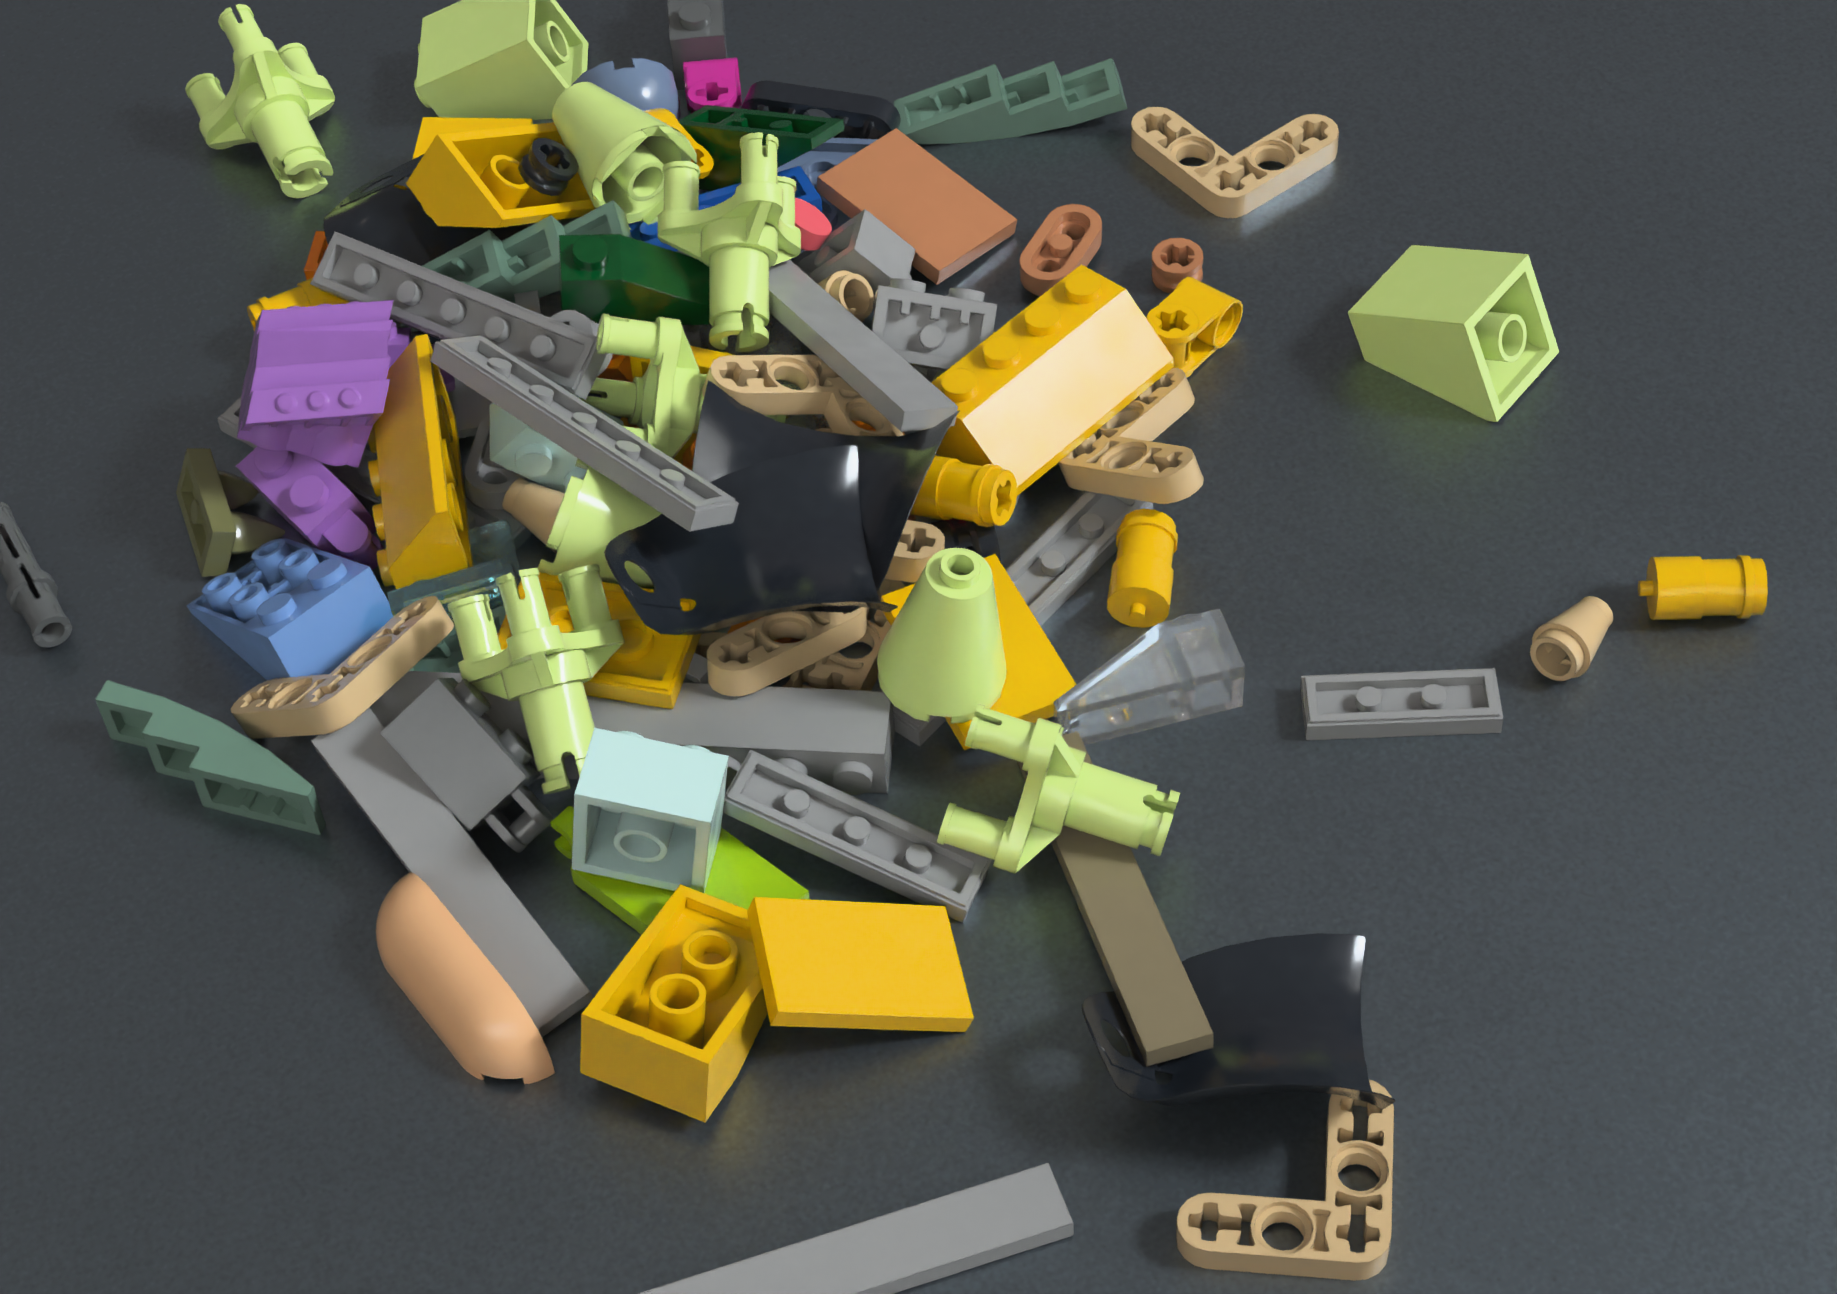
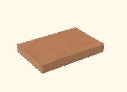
[816,128,1017,285]

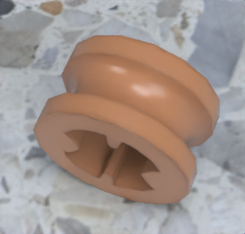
[1151,238,1203,293]

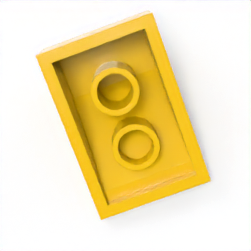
[580,884,768,1123]

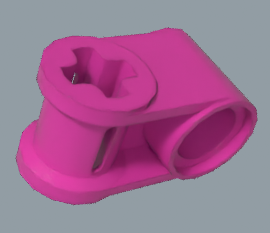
[683,57,742,113]

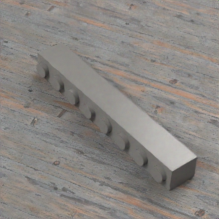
[370,671,895,795]

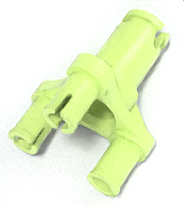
[185,4,335,198]
[658,132,801,352]
[578,313,786,459]
[447,564,625,794]
[937,704,1180,874]

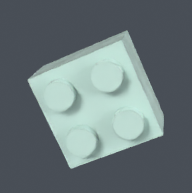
[572,727,729,893]

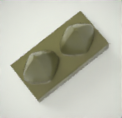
[176,448,285,577]

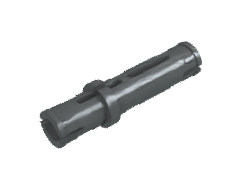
[0,502,72,648]

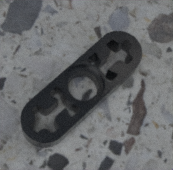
[741,80,901,139]

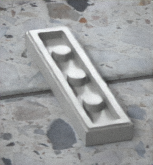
[723,750,992,923]

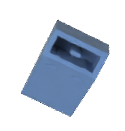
[187,538,396,680]

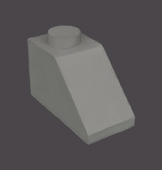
[792,209,916,312]

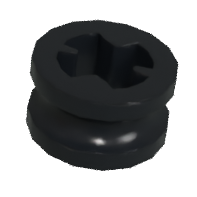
[518,138,578,196]

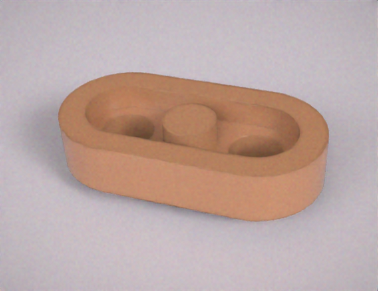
[1020,204,1102,296]

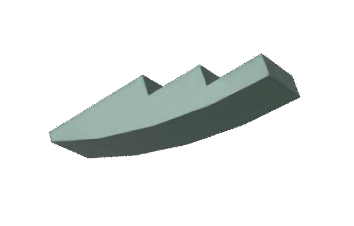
[893,58,1127,144]
[400,200,632,332]
[95,680,326,835]

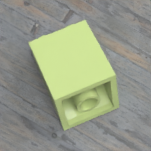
[414,0,589,120]
[1348,245,1559,422]

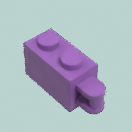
[236,446,384,570]

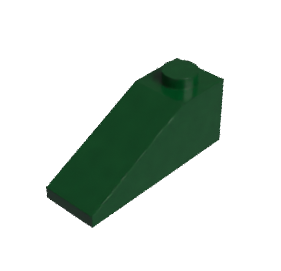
[678,105,845,192]
[559,234,710,325]

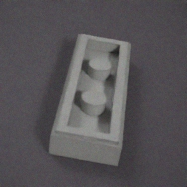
[1300,668,1503,740]

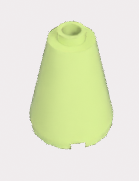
[552,82,697,230]
[538,459,662,589]
[877,548,1007,724]

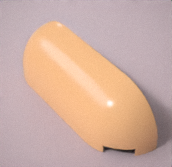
[376,872,555,1084]

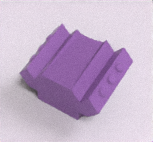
[237,300,394,468]

